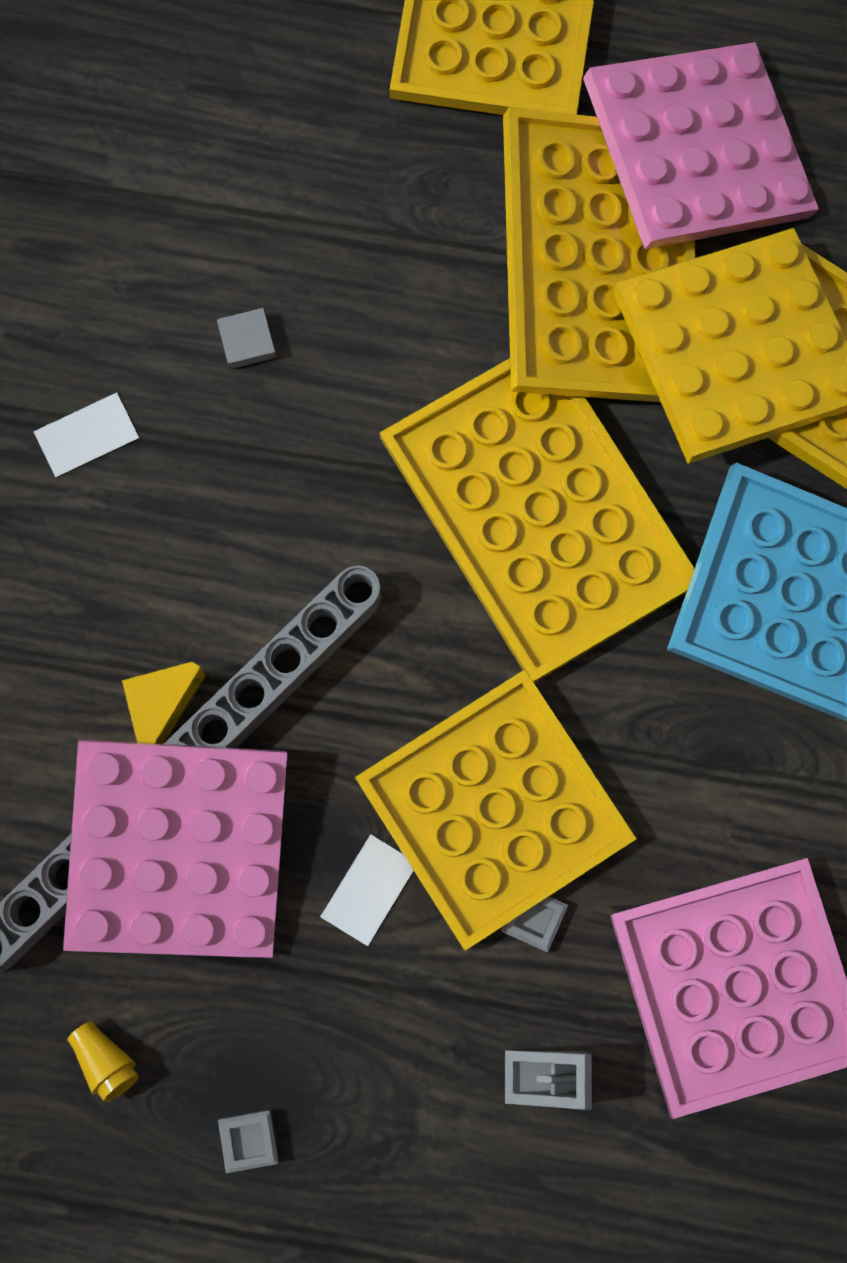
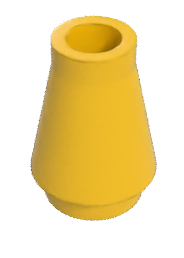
[67,1021,139,1103]

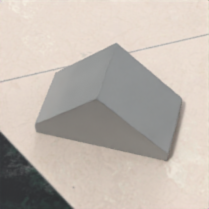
[505,1050,592,1110]

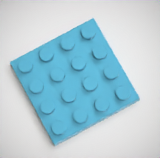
[667,463,847,722]

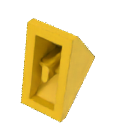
[122,662,206,744]

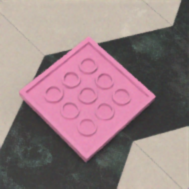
[583,42,819,250]
[63,739,287,958]
[610,858,847,1119]

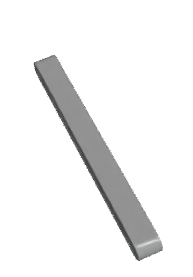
[0,565,381,972]

